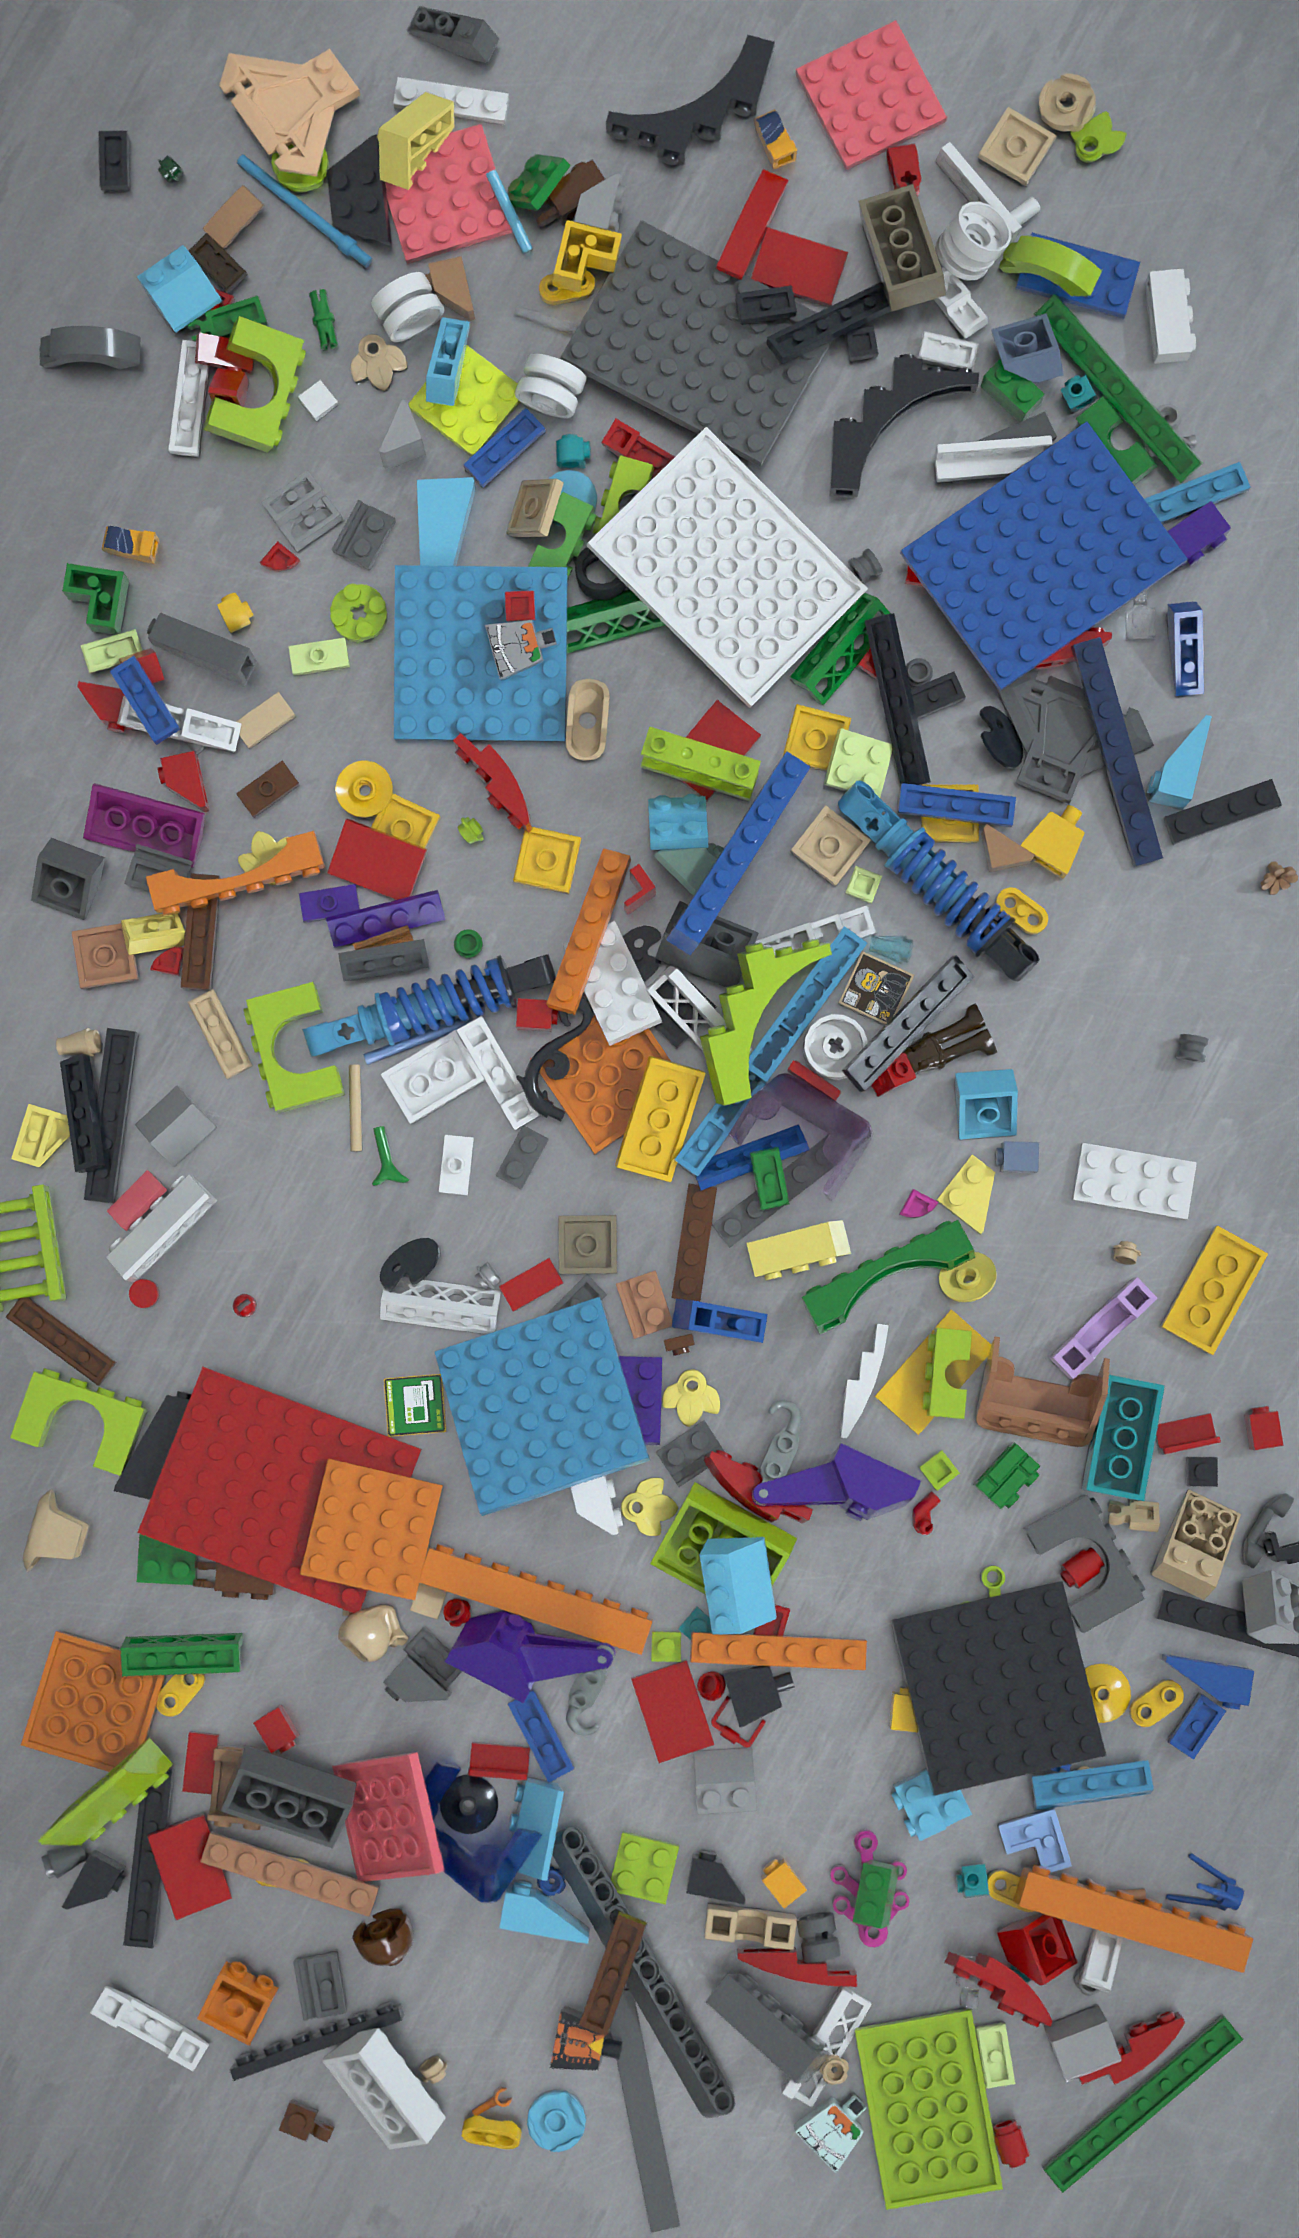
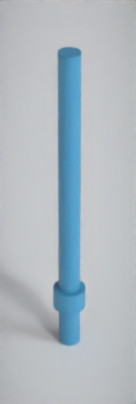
[237,154,373,267]

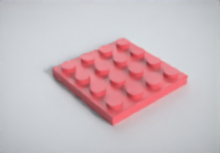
[795,20,947,171]
[385,124,513,264]
[332,1752,444,1882]

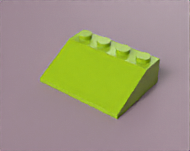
[650,1482,797,1595]
[38,1737,173,1845]

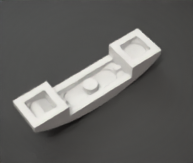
[456,1016,540,1130]
[90,1986,209,2071]

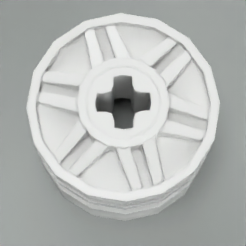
[936,202,1011,280]

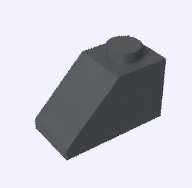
[383,1655,452,1702]

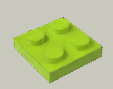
[611,1831,679,1905]

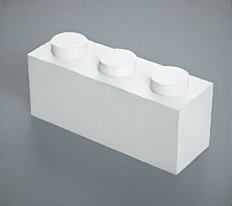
[1145,269,1196,363]

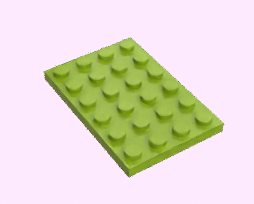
[854,2008,1003,2210]

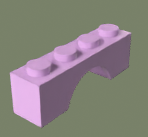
[1049,1277,1158,1379]

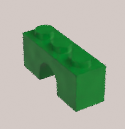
[1075,396,1158,485]

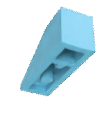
[426,317,470,406]

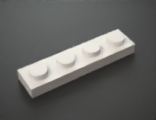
[393,77,509,125]
[169,340,210,457]

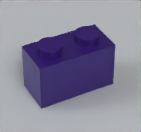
[1168,501,1231,568]

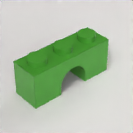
[528,492,597,579]

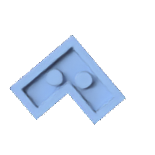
[997,1808,1072,1873]

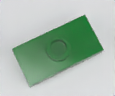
[749,1147,789,1210]

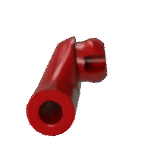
[912,1491,941,1535]

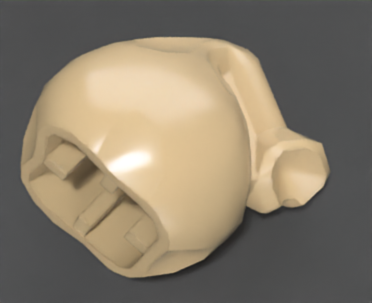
[338,1605,409,1662]

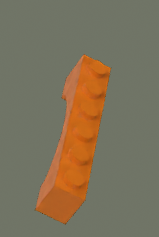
[146,831,325,916]

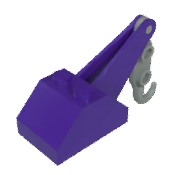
[752,1400,921,1521]
[445,1610,616,1736]

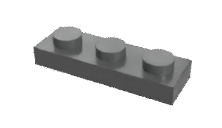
[338,939,429,981]

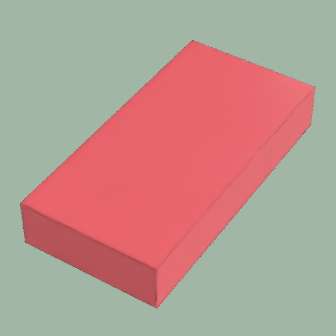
[107,1170,167,1231]

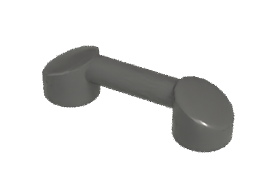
[1243,1493,1294,1568]

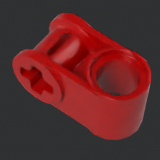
[886,143,921,197]

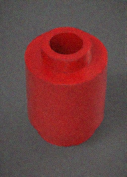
[1060,1547,1105,1589]
[993,2119,1030,2168]

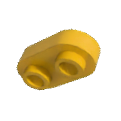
[539,270,595,305]
[995,887,1048,935]
[156,1674,206,1717]
[1129,1679,1184,1727]
[987,1869,1034,1912]
[461,2115,522,2149]

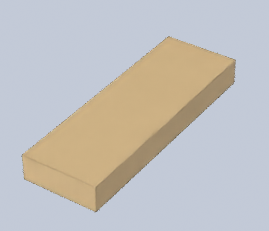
[188,989,253,1079]

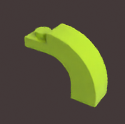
[998,235,1102,296]

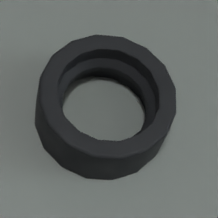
[575,547,627,600]

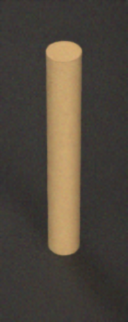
[349,1065,362,1152]

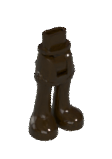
[902,1003,997,1075]

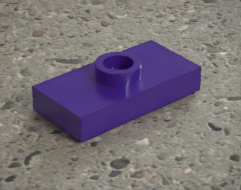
[299,884,360,923]

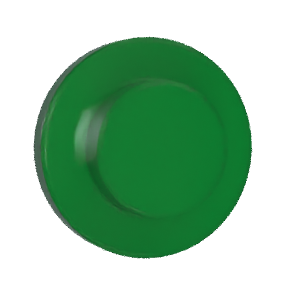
[454,929,483,958]

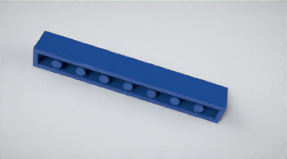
[666,751,810,955]

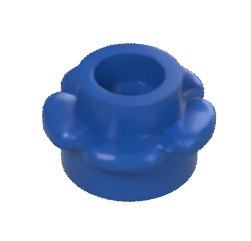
[537,1866,566,1896]

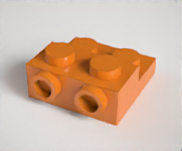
[197,1961,279,2046]

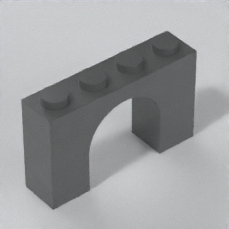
[1023,1494,1145,1633]

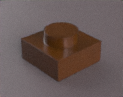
[664,1333,695,1356]

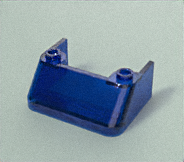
[424,1762,542,1904]

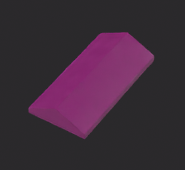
[83,783,205,868]

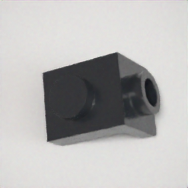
[1262,1531,1299,1564]

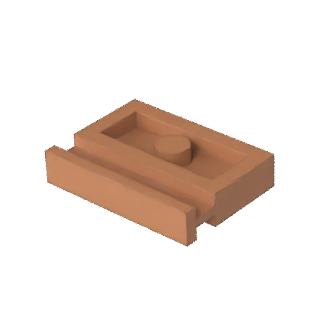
[616,1271,672,1339]

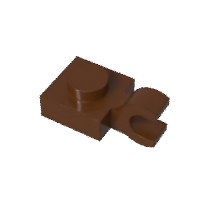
[279,2100,334,2142]

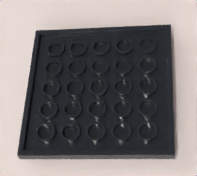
[891,1581,1107,1796]

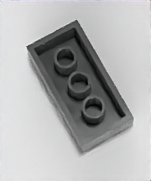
[221,1745,357,1848]
[705,1973,829,2083]

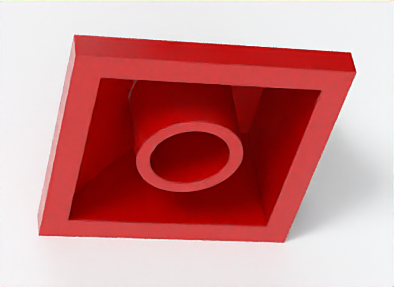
[997,1912,1078,1986]

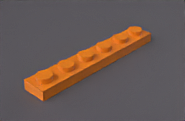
[546,848,631,1015]
[690,1632,867,1670]

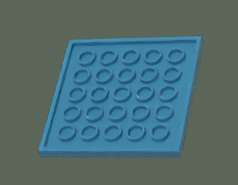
[394,565,568,741]
[435,1297,650,1516]

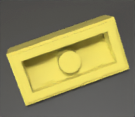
[121,913,185,955]

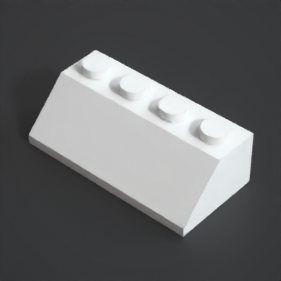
[106,1175,217,1282]
[322,2028,446,2150]

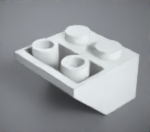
[571,1476,623,1535]

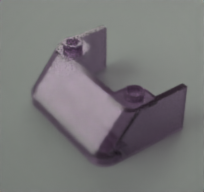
[729,1073,873,1202]

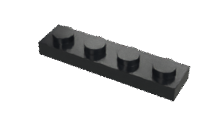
[1163,779,1282,845]
[60,1054,105,1173]

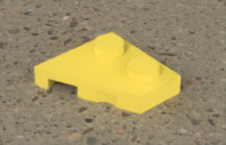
[11,1104,70,1168]
[936,1154,995,1234]

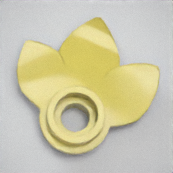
[238,831,288,885]
[662,1369,720,1427]
[621,1478,678,1536]

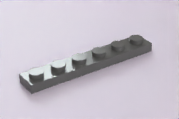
[712,1119,867,1248]

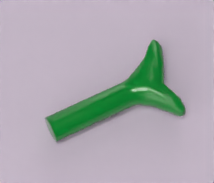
[372,1126,409,1186]

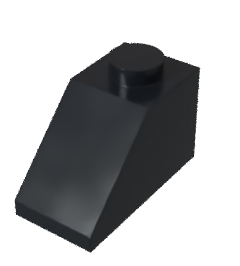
[62,1850,126,1910]
[686,1851,745,1905]

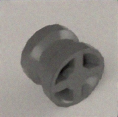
[848,548,883,584]
[1176,1034,1209,1063]

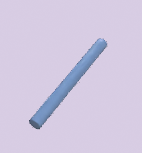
[363,1014,474,1065]

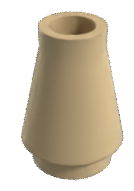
[56,1028,102,1056]

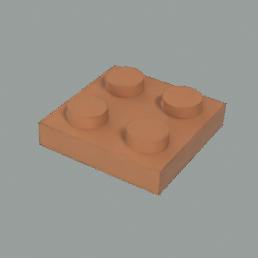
[71,923,139,989]

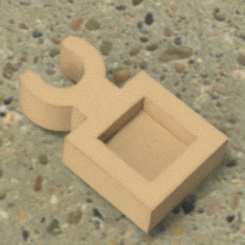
[1108,1500,1160,1532]

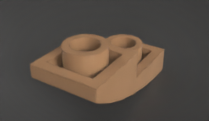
[203,185,264,249]

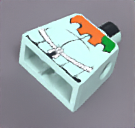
[794,2095,867,2172]

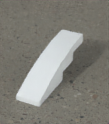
[933,244,988,339]
[117,696,241,752]
[756,905,877,955]
[839,1324,889,1438]

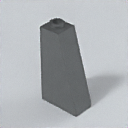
[147,613,257,687]

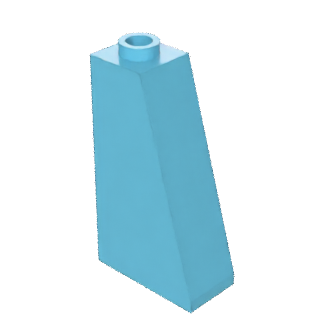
[417,477,476,566]

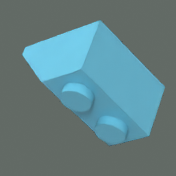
[137,245,222,333]
[955,1069,1018,1140]

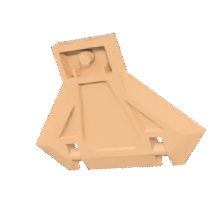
[219,49,360,177]

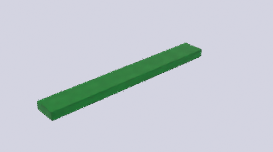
[1034,294,1204,483]
[1042,2014,1244,2193]

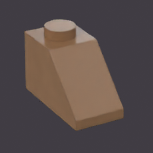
[425,256,475,321]

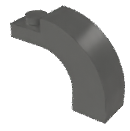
[39,326,141,370]

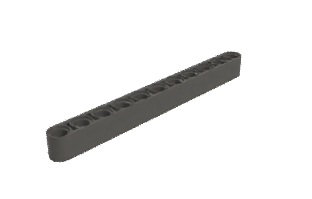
[552,1826,735,2118]

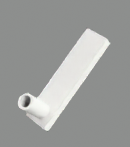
[936,142,1040,245]

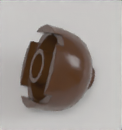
[352,1908,414,1966]

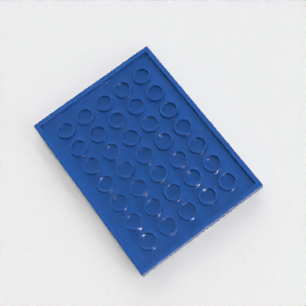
[900,422,1187,691]

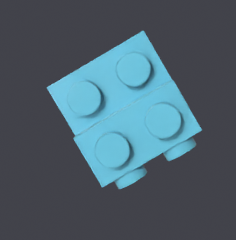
[648,794,708,850]
[891,1768,972,1841]

